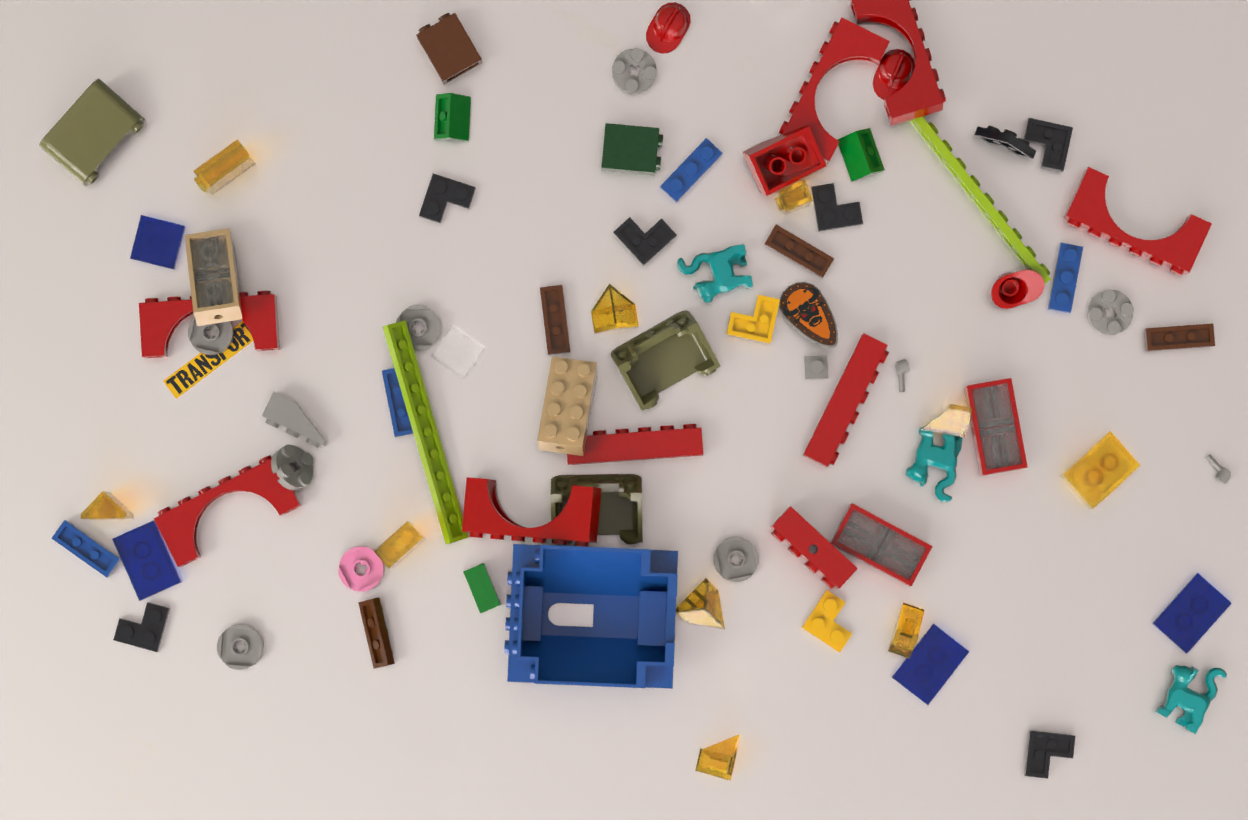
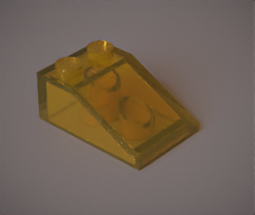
[1059,431,1140,510]

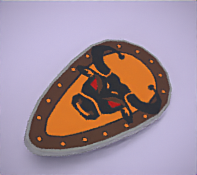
[779,282,838,348]

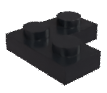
[1024,118,1073,172]
[974,126,1036,159]
[419,173,476,224]
[811,183,863,232]
[613,217,677,266]
[113,602,170,652]
[1024,730,1075,779]

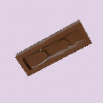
[764,224,834,278]
[540,285,570,355]
[1144,323,1215,351]
[358,597,395,669]

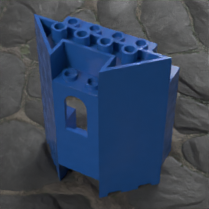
[504,544,678,689]

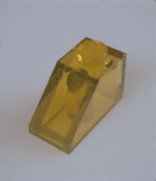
[775,179,813,215]
[888,603,924,658]

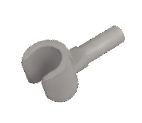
[895,359,910,392]
[1206,454,1231,484]

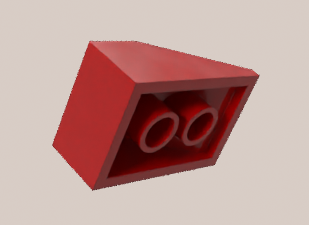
[742,125,826,196]

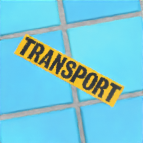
[163,321,253,399]

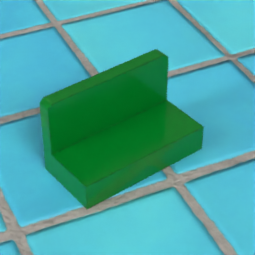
[434,93,471,141]
[838,128,885,181]
[463,563,501,613]

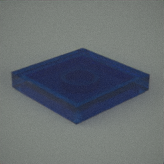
[130,215,186,270]

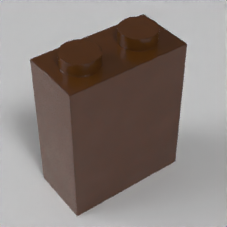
[416,13,483,85]

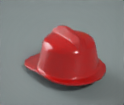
[646,2,691,54]
[873,49,915,100]
[991,269,1045,309]

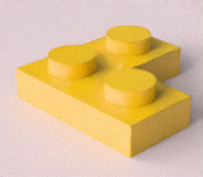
[726,295,780,344]
[802,590,852,653]

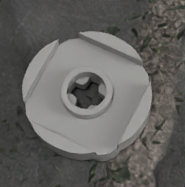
[612,48,656,94]
[1088,289,1134,335]
[396,305,441,350]
[188,317,234,355]
[271,444,314,490]
[713,537,759,582]
[217,624,263,670]

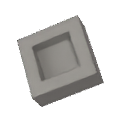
[804,355,828,380]

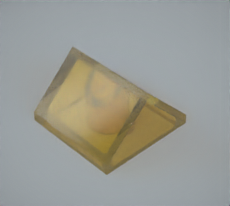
[81,491,134,520]

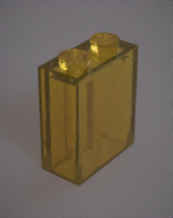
[193,139,256,195]
[374,521,427,569]

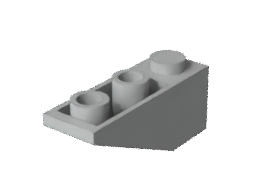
[262,391,327,448]

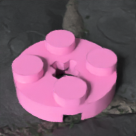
[338,546,384,592]

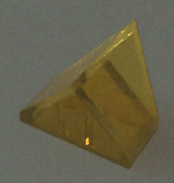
[591,283,639,334]
[921,404,972,438]
[676,578,725,629]
[695,734,740,780]

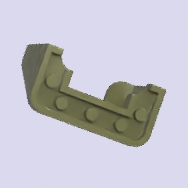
[39,79,145,186]
[610,310,720,411]
[550,474,643,546]

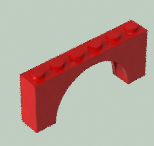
[850,0,946,126]
[779,17,890,164]
[1063,167,1212,276]
[139,291,280,359]
[153,455,302,567]
[462,477,602,547]

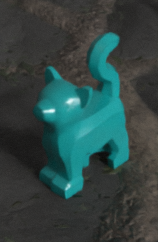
[677,244,753,303]
[906,427,963,502]
[1156,665,1227,734]

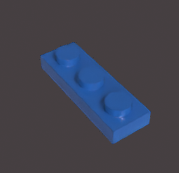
[660,138,723,203]
[1048,242,1083,314]
[382,368,413,437]
[51,520,121,578]

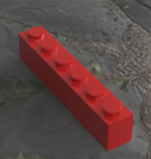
[802,333,889,468]
[567,424,703,465]

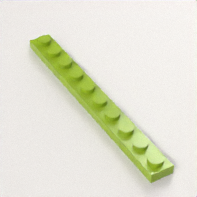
[910,116,1051,284]
[382,320,469,544]

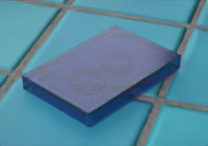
[112,520,182,601]
[1152,573,1232,654]
[892,624,969,705]

